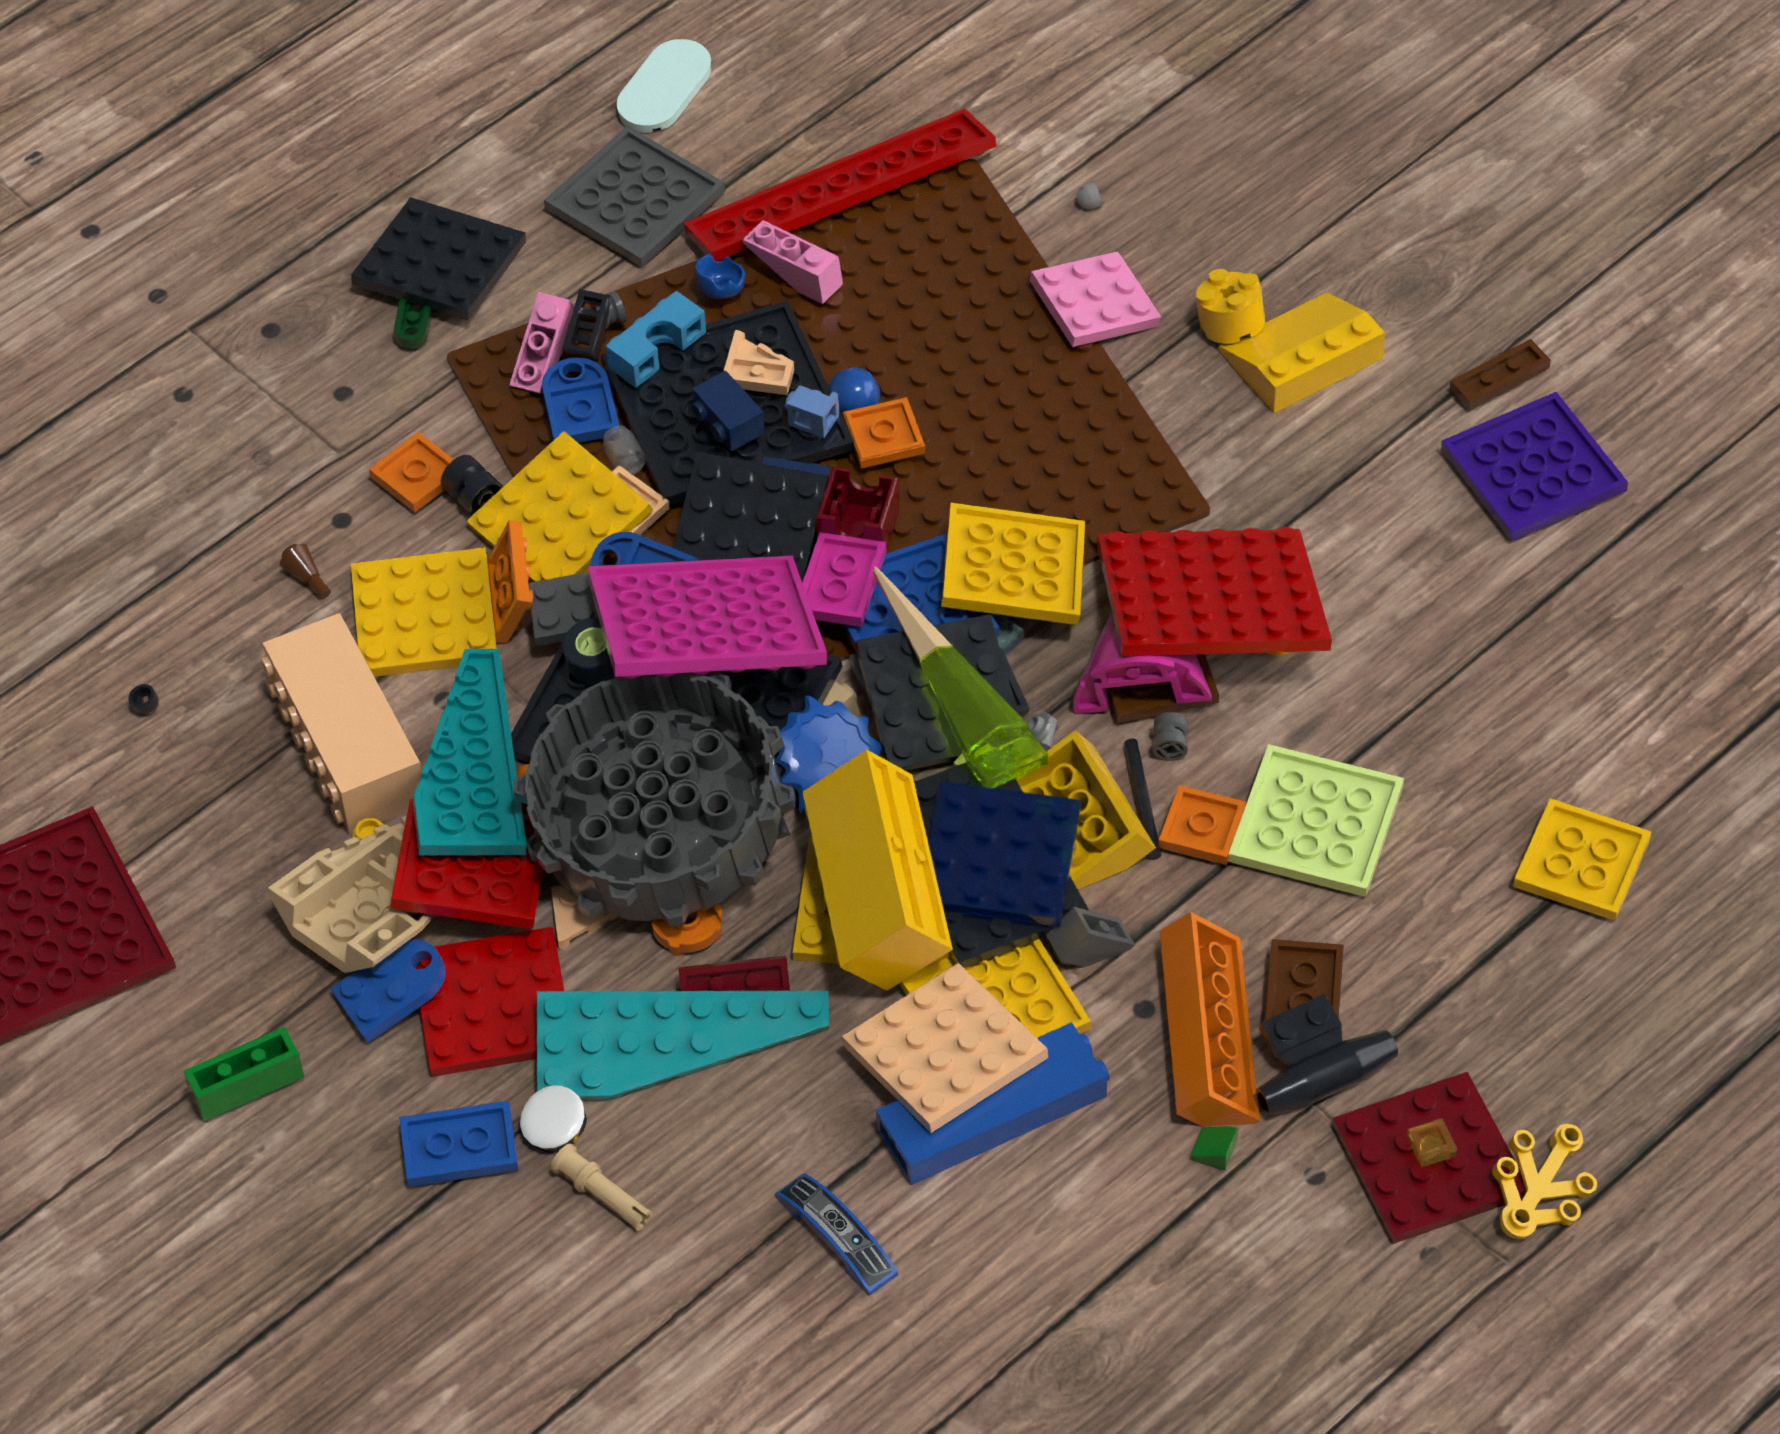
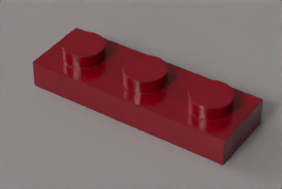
[678,955,790,991]

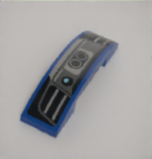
[775,1173,898,1296]

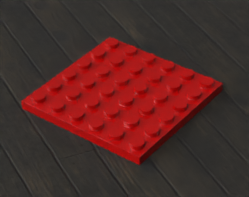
[1097,527,1332,657]

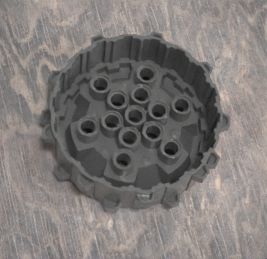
[513,671,795,927]

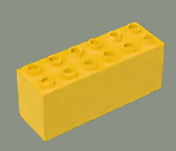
[803,749,953,991]

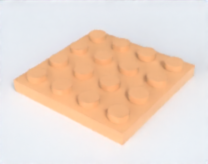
[842,963,1048,1133]

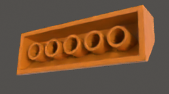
[1160,912,1260,1127]

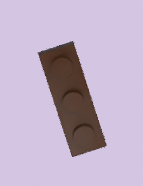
[1450,339,1551,410]

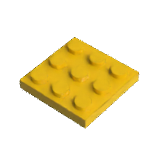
[1513,798,1651,921]

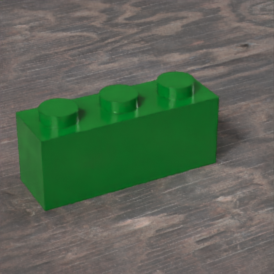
[183,1026,304,1122]

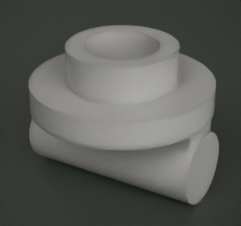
[1025,712,1057,752]

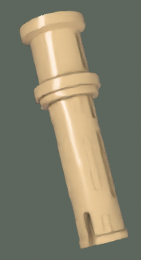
[550,1144,652,1231]

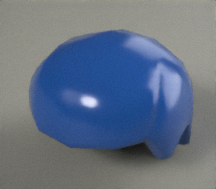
[694,254,746,300]
[829,367,881,413]

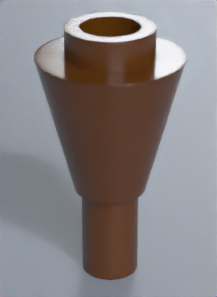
[280,544,331,599]

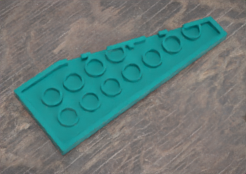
[413,649,527,855]
[537,991,829,1101]

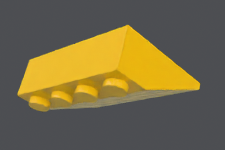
[1218,292,1385,413]
[1014,730,1156,890]

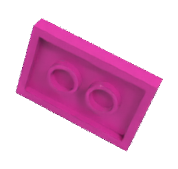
[802,532,887,627]

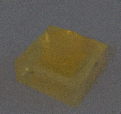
[1407,1119,1457,1167]

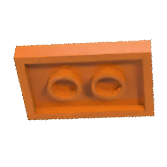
[487,520,533,644]

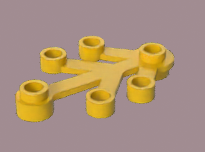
[1492,1124,1597,1239]

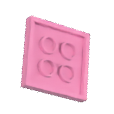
[1029,251,1162,347]

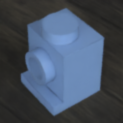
[785,385,839,439]

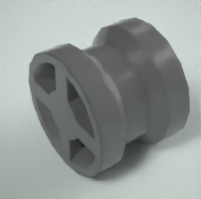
[590,291,627,329]

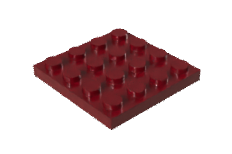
[1332,1072,1527,1244]

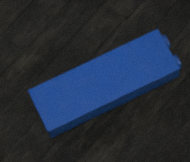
[876,1022,1110,1185]

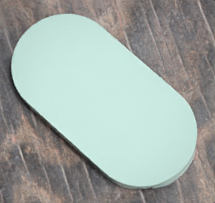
[617,39,711,133]

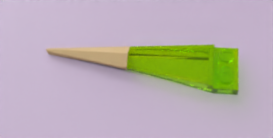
[874,566,1048,791]

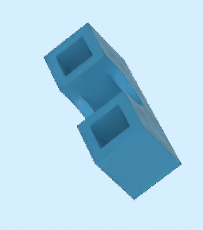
[606,291,706,388]

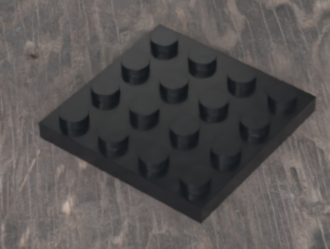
[351,197,526,321]
[673,452,829,583]
[855,614,1025,771]

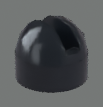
[128,684,159,715]

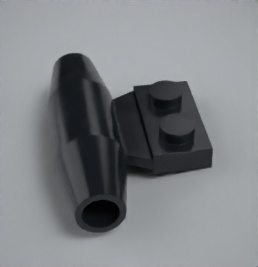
[1256,994,1398,1116]

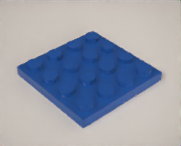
[841,534,999,652]

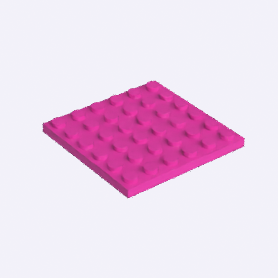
[588,556,827,679]

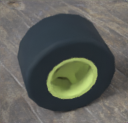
[562,618,616,685]

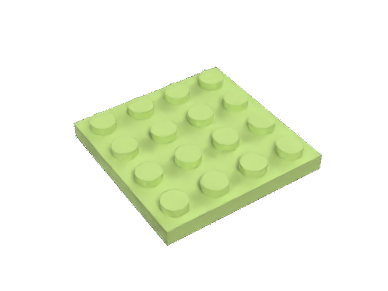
[1228,744,1404,897]

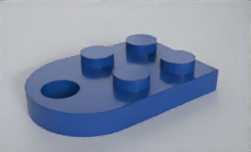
[542,358,621,443]
[590,532,699,566]
[330,939,446,1043]

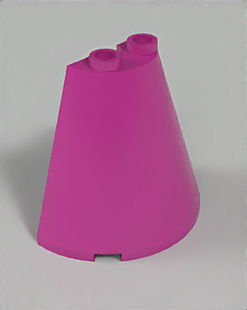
[1073,611,1212,714]

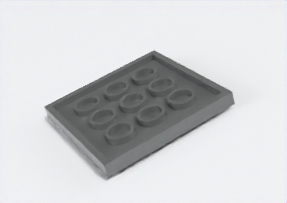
[544,126,725,267]

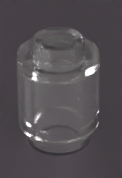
[603,426,646,475]

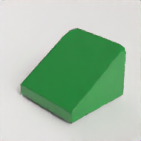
[1190,1126,1238,1170]

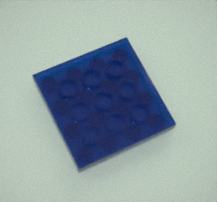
[928,782,1082,927]

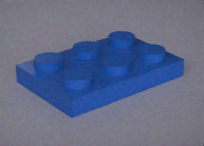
[399,1101,519,1187]

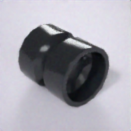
[440,454,503,515]

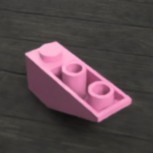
[742,220,843,304]
[509,292,575,394]

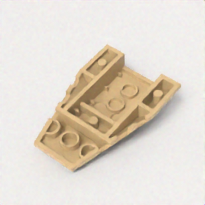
[268,815,434,973]

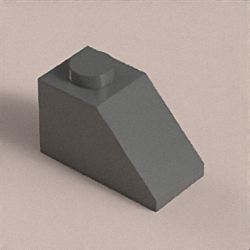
[1046,907,1135,967]

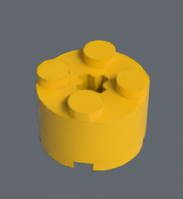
[1196,269,1265,344]

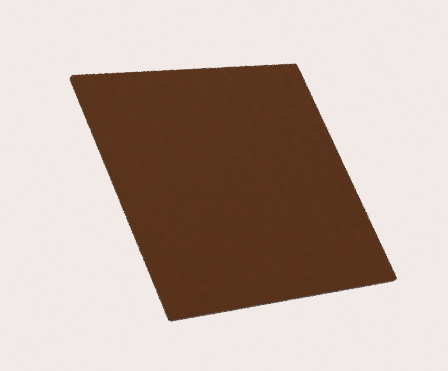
[447,159,1210,661]

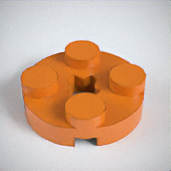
[651,903,723,956]

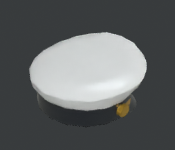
[520,1085,587,1153]

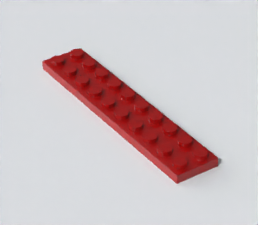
[683,108,997,261]

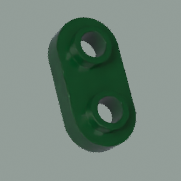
[394,298,432,349]

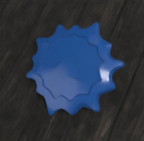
[776,695,882,813]

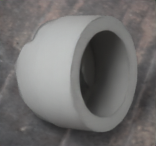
[1077,181,1103,209]

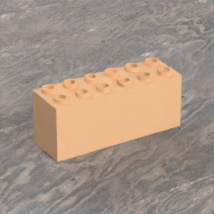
[261,613,422,835]

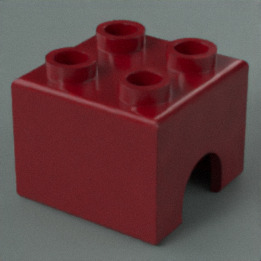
[816,467,900,549]

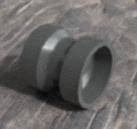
[1153,712,1188,761]

